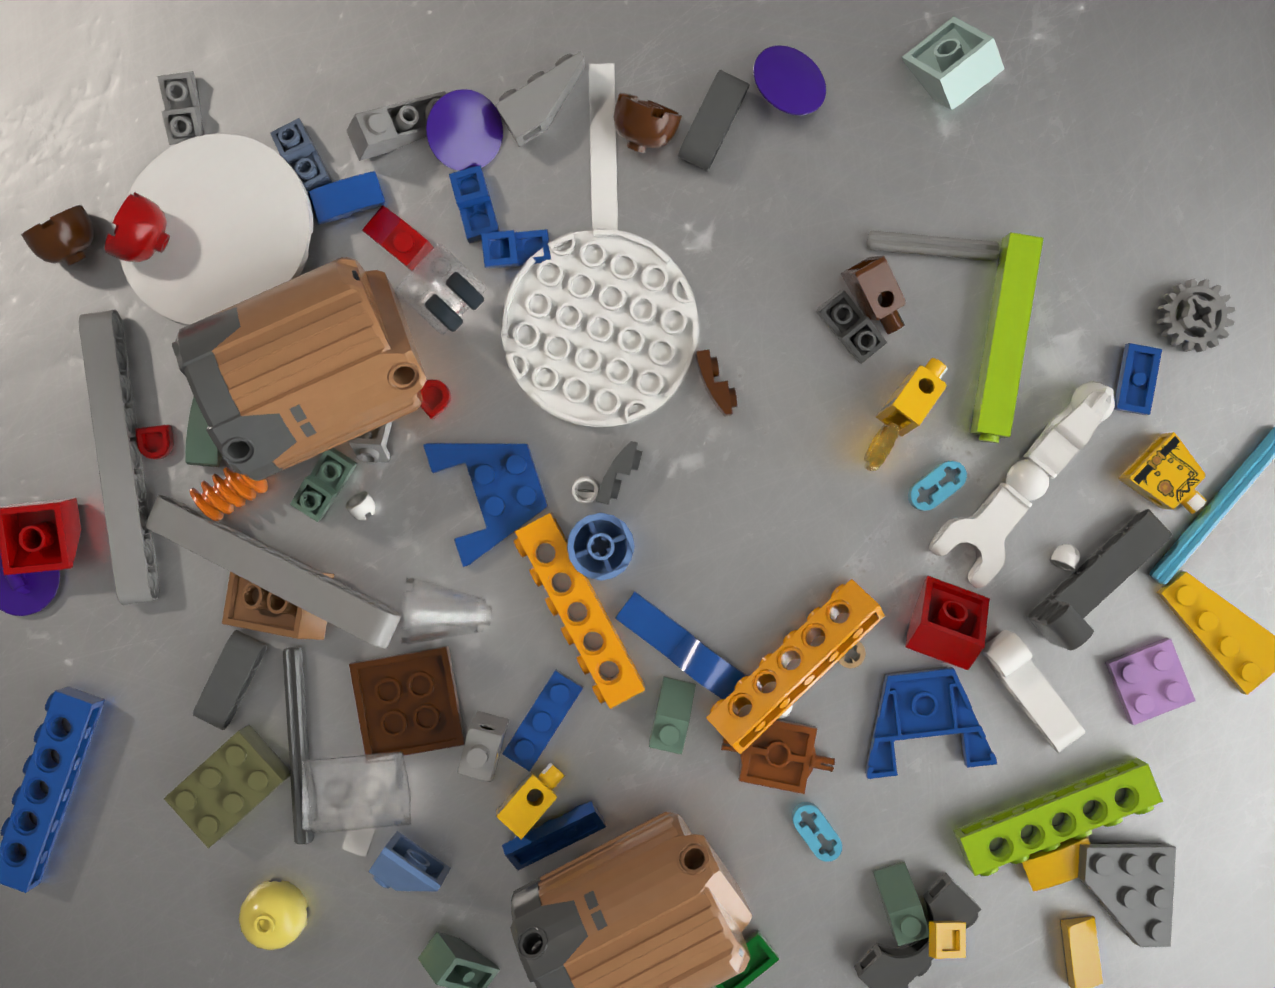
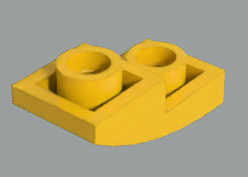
[1022,836,1091,892]

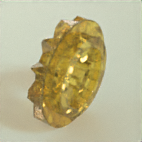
[864,421,899,471]

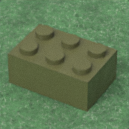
[164,725,290,849]

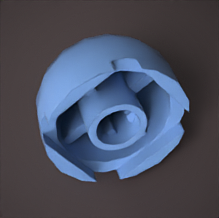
[567,513,635,581]

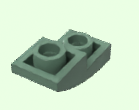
[185,396,222,467]
[290,448,358,522]

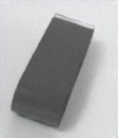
[678,70,750,171]
[193,630,267,730]

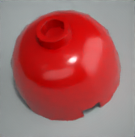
[105,192,170,262]

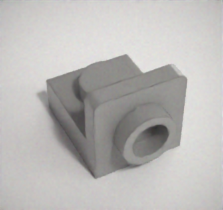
[349,421,393,464]

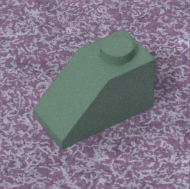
[649,676,696,755]
[873,862,929,946]
[418,932,500,988]

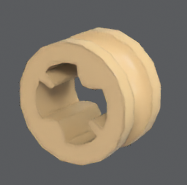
[837,641,866,668]

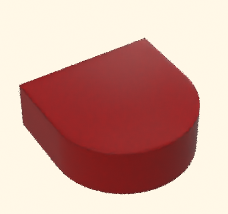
[420,379,451,420]
[135,425,174,460]

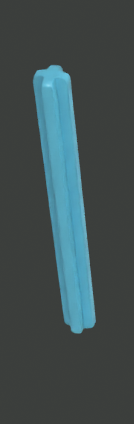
[1150,427,1275,585]

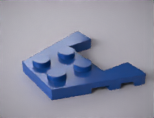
[423,443,548,567]
[865,667,997,779]

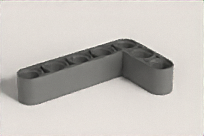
[1027,509,1172,651]

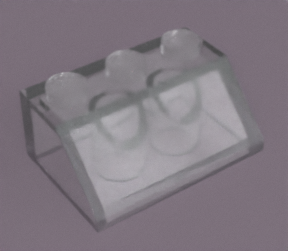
[302,752,411,834]

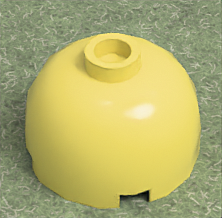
[238,880,308,950]

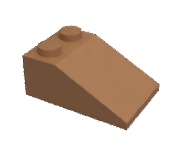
[222,571,334,640]

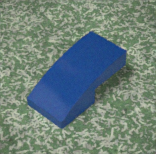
[449,165,500,244]
[308,171,385,225]
[481,229,551,268]

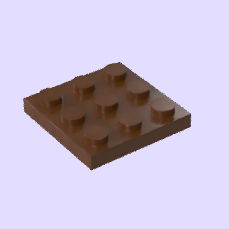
[349,646,465,762]

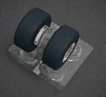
[395,243,487,335]

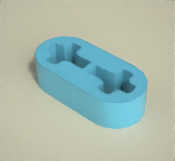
[908,461,967,511]
[792,802,842,862]

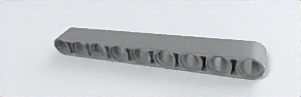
[79,310,159,605]
[145,495,401,648]

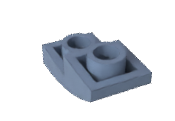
[270,118,332,193]

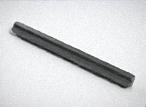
[282,647,314,844]

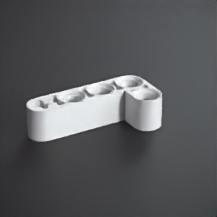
[980,629,1085,753]

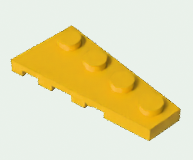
[1157,571,1275,695]

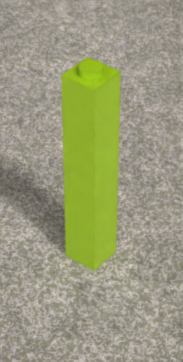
[970,232,1044,443]

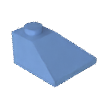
[368,831,451,892]

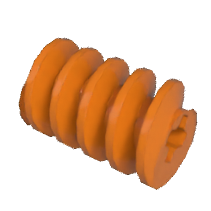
[189,467,268,521]

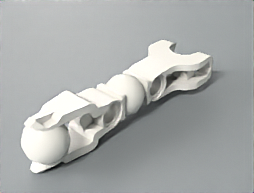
[929,381,1115,588]

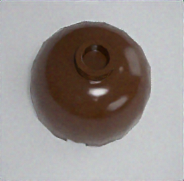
[613,93,682,153]
[21,205,94,266]

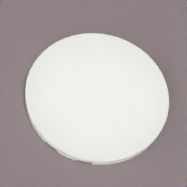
[120,133,313,326]
[501,228,699,427]

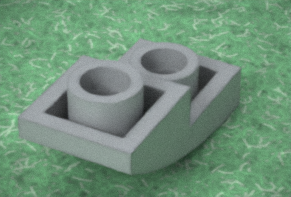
[157,71,203,145]

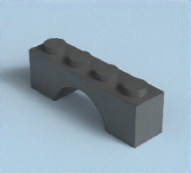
[854,872,982,988]

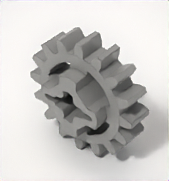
[1157,279,1235,352]

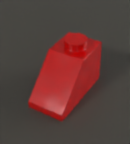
[362,205,434,273]

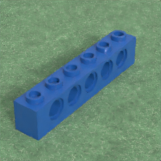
[0,686,105,893]

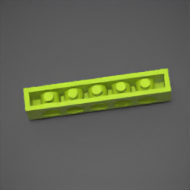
[953,758,1163,876]

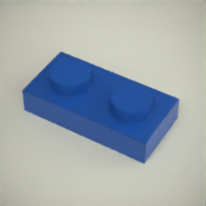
[1113,343,1162,415]

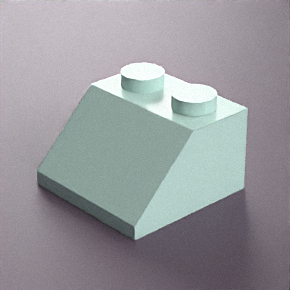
[902,16,1004,110]

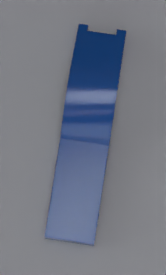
[615,591,748,699]

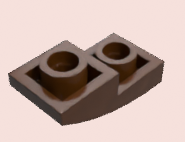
[695,349,737,417]

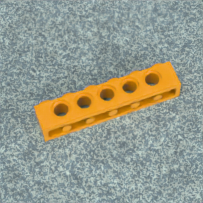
[513,512,645,709]
[706,579,885,754]

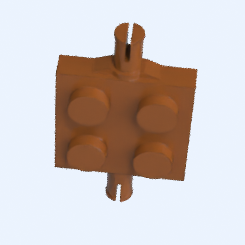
[721,719,835,794]

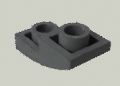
[816,290,887,364]
[596,441,643,504]

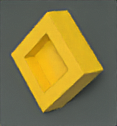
[929,920,966,959]

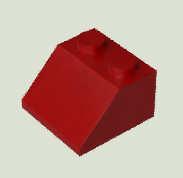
[0,498,81,575]
[905,576,990,670]

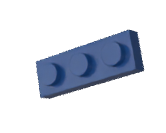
[502,669,584,772]
[502,801,606,871]

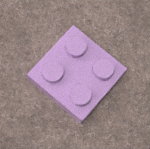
[1105,638,1196,725]

